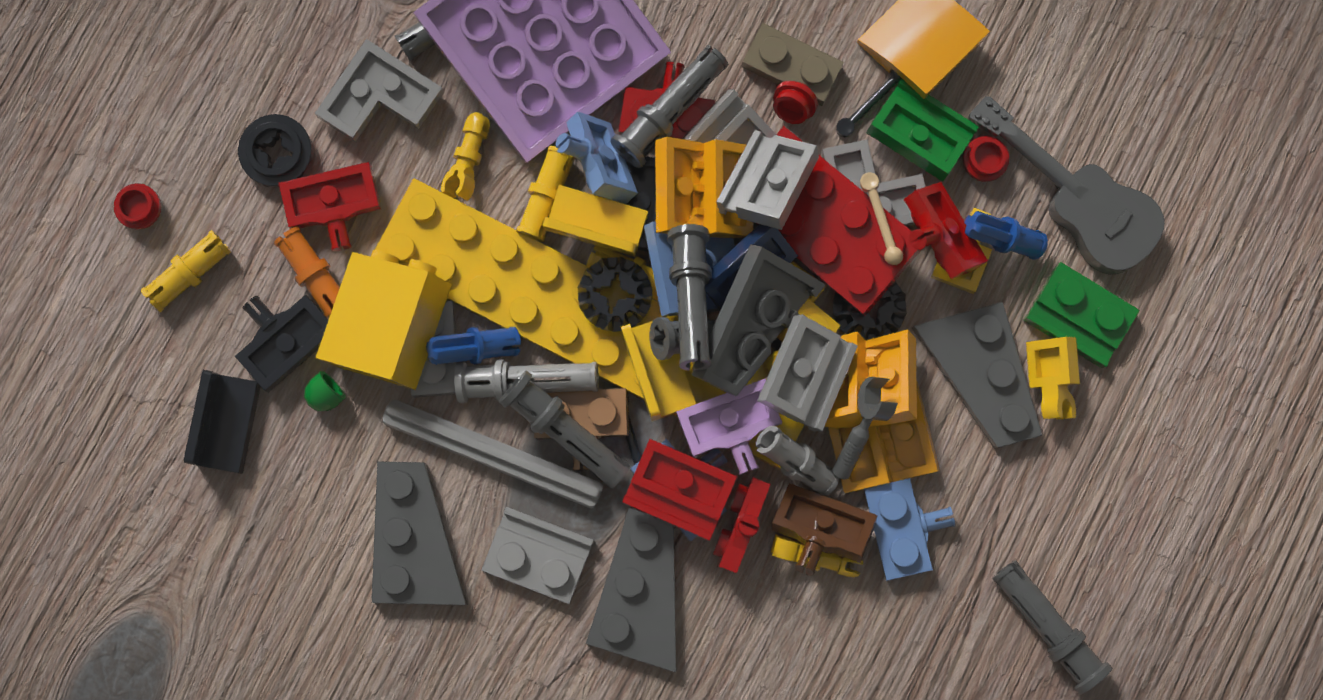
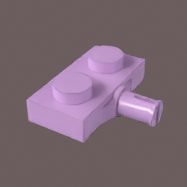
[676,379,782,475]

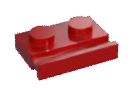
[622,438,737,541]

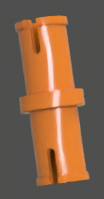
[274,226,340,319]

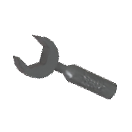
[832,377,898,479]

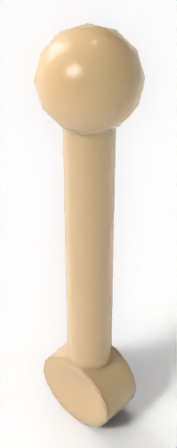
[860,172,903,265]

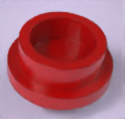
[773,81,818,124]
[963,136,1009,182]
[114,183,161,230]

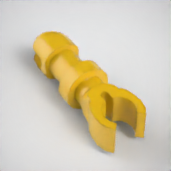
[441,112,490,201]
[771,534,863,578]

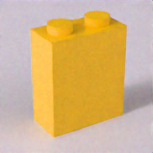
[316,250,452,390]

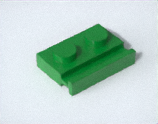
[866,79,979,182]
[1023,262,1140,368]

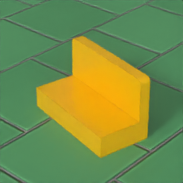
[543,185,649,257]
[621,317,696,422]

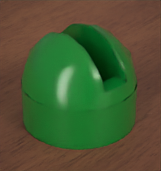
[304,371,346,411]

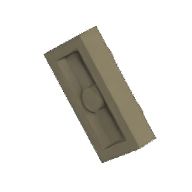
[742,23,844,106]

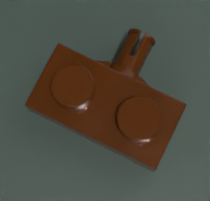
[772,483,878,576]

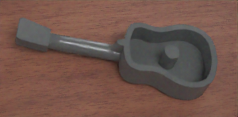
[968,96,1165,275]

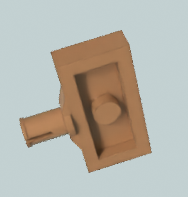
[534,388,629,471]

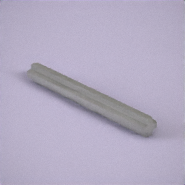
[383,400,603,508]

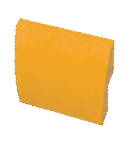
[857,0,990,99]
[655,137,753,238]
[824,329,917,428]
[828,382,940,494]

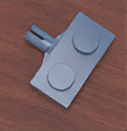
[556,111,638,204]
[864,478,955,581]

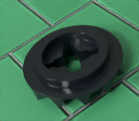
[238,114,312,187]
[577,256,652,332]
[833,281,907,340]

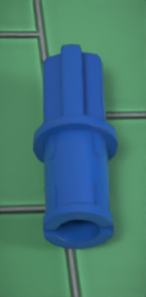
[964,211,1048,260]
[426,327,521,365]

